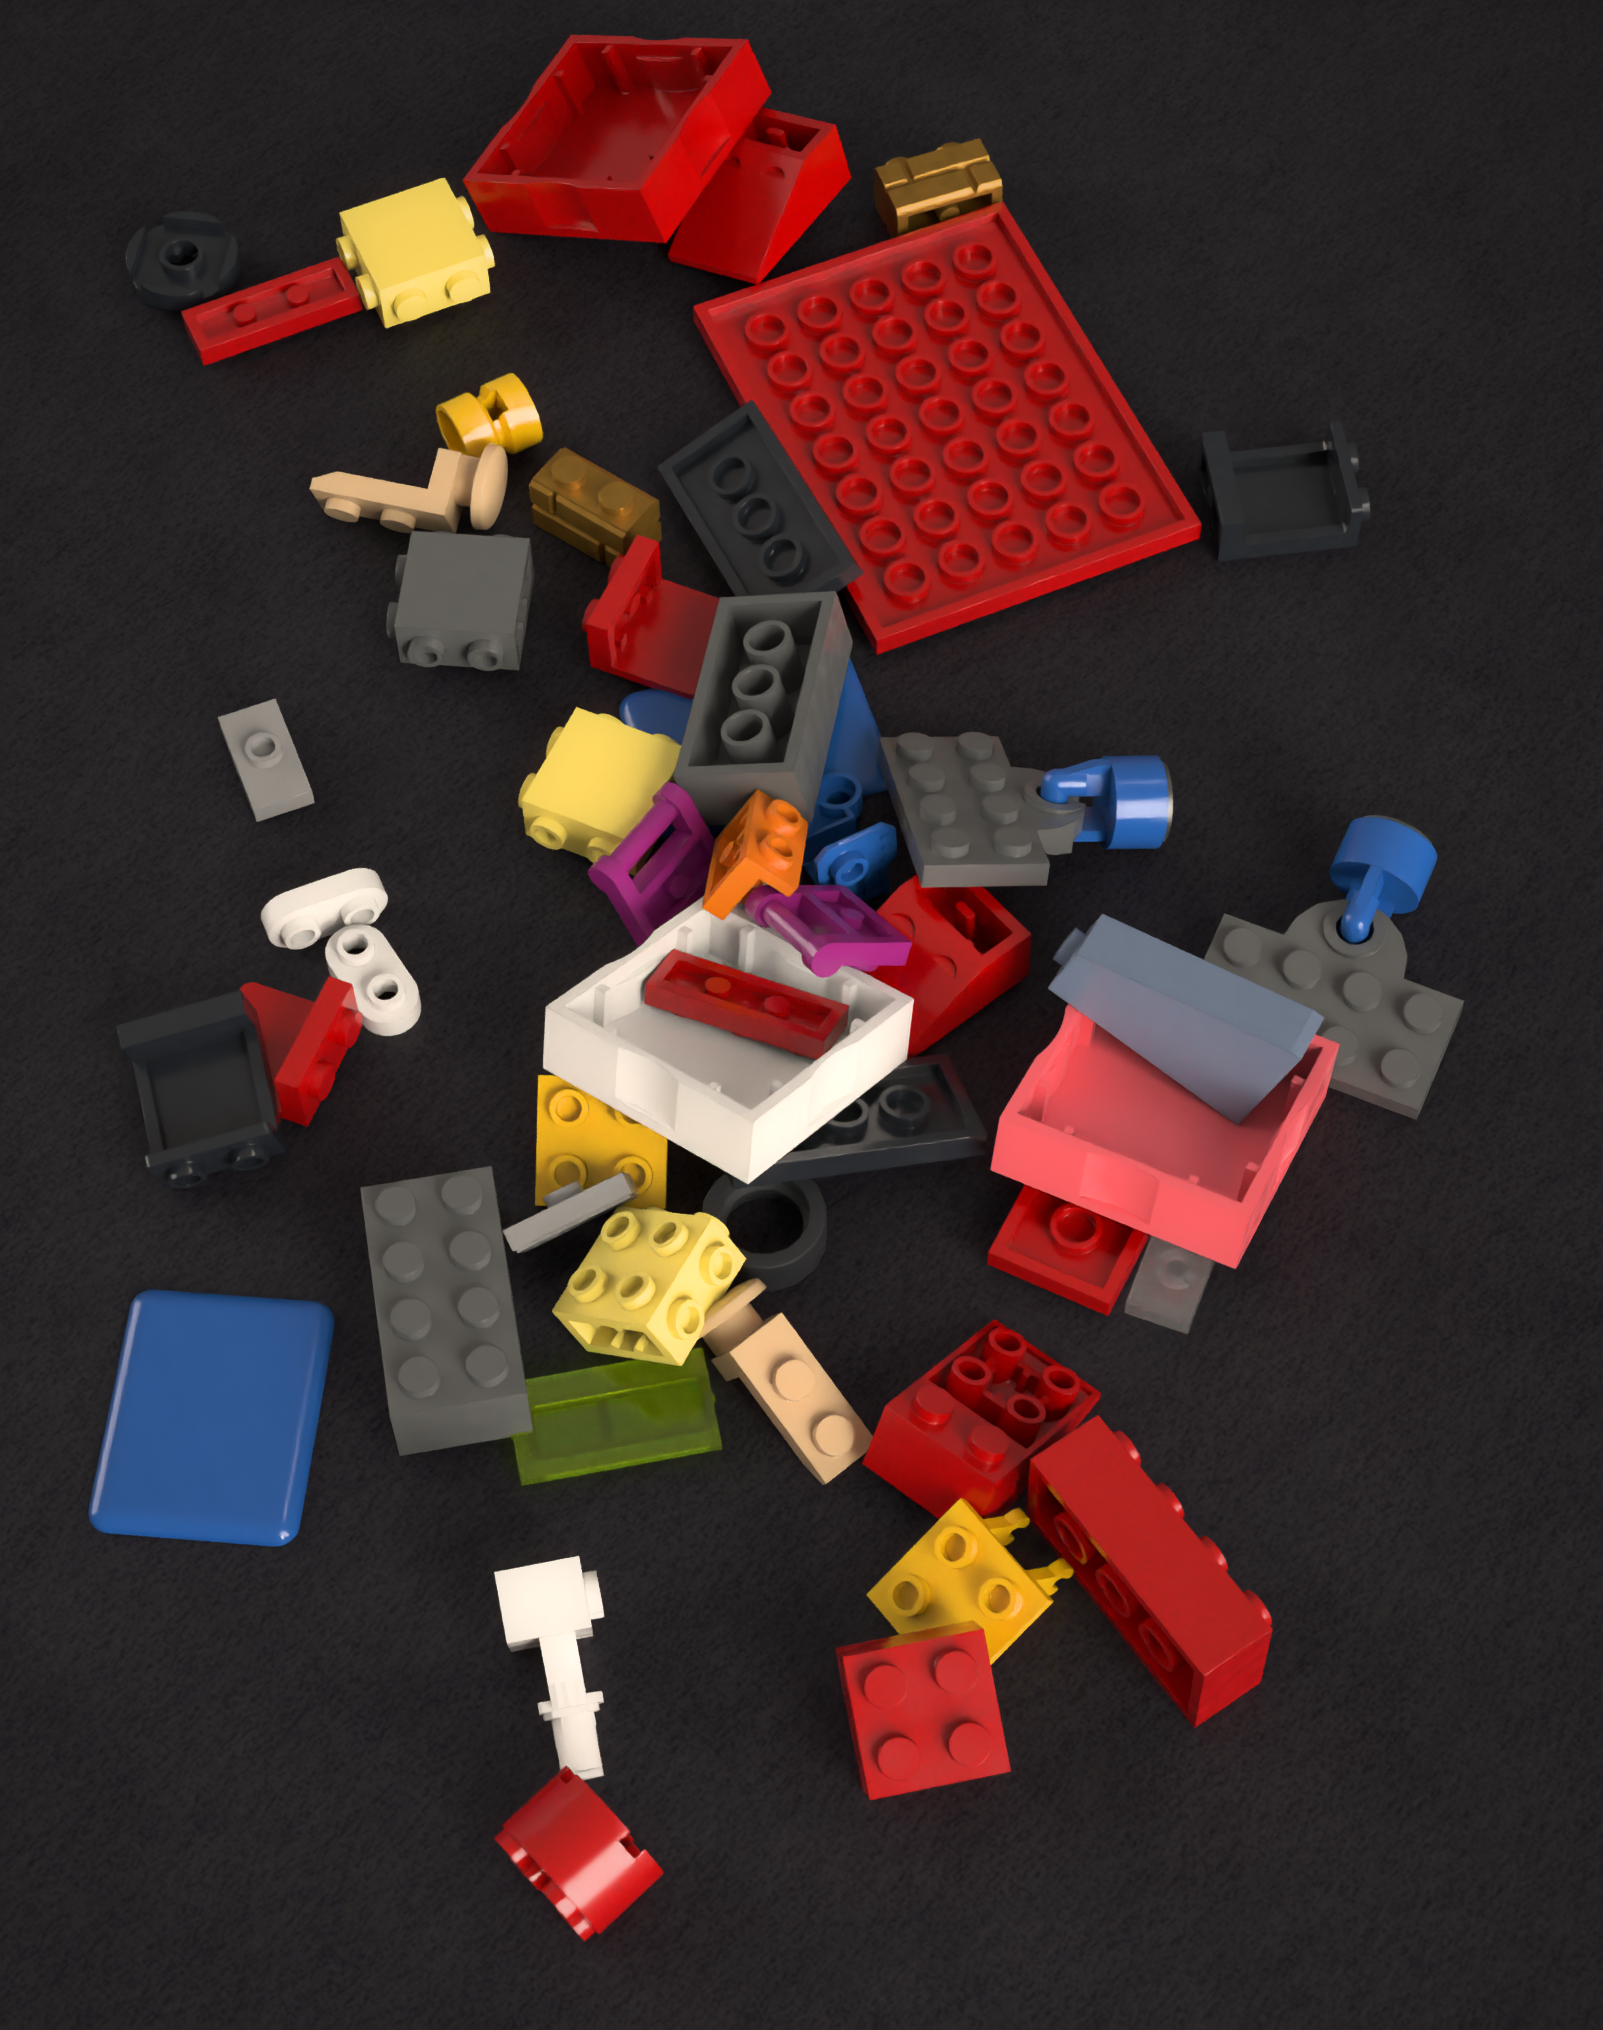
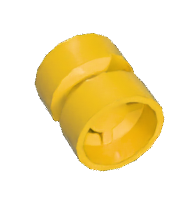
[436,373,543,458]

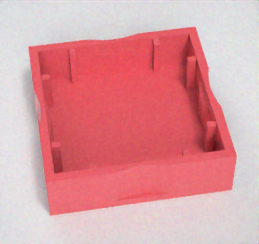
[990,1003,1340,1269]

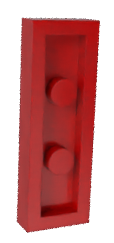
[181,256,363,366]
[644,949,849,1060]

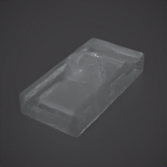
[1124,1236,1215,1334]

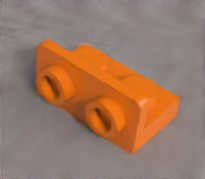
[702,789,808,921]

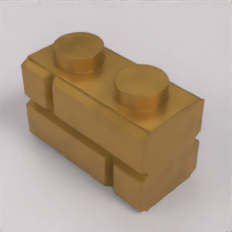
[874,138,1002,239]
[529,447,662,568]

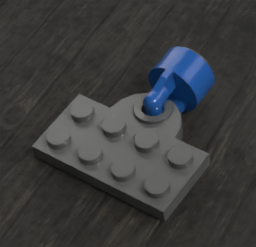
[877,732,1173,888]
[1204,815,1464,1120]

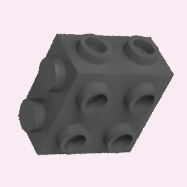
[386,531,534,671]

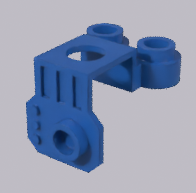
[802,772,898,902]

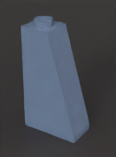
[1048,914,1324,1125]

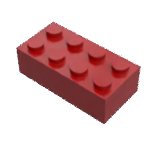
[1026,1415,1273,1728]

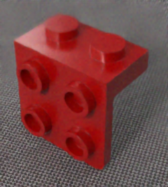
[582,534,720,700]
[239,976,363,1127]

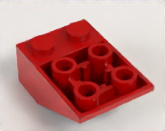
[668,107,852,285]
[860,874,1031,1058]
[862,1319,1102,1519]

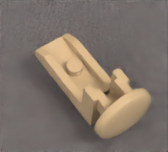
[310,442,508,534]
[698,1278,873,1485]

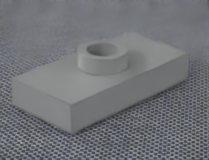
[218,699,315,822]
[503,1172,639,1253]

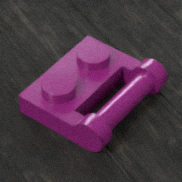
[588,782,715,947]
[745,885,912,978]

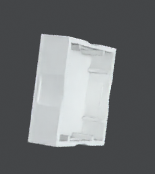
[543,896,914,1184]

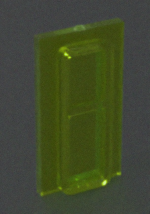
[510,1348,722,1486]

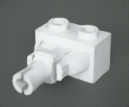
[494,1556,604,1780]

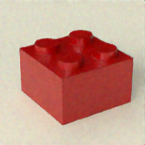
[835,1620,1011,1800]

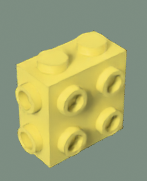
[336,177,495,329]
[518,707,682,876]
[552,1206,746,1366]

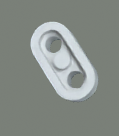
[261,868,388,950]
[325,924,421,1036]

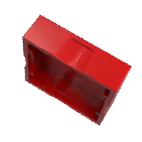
[462,35,772,243]

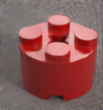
[494,1765,664,1942]

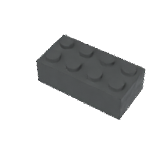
[674,591,853,826]
[360,1166,534,1456]

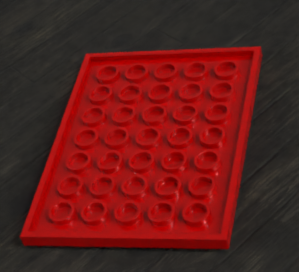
[693,201,1202,655]

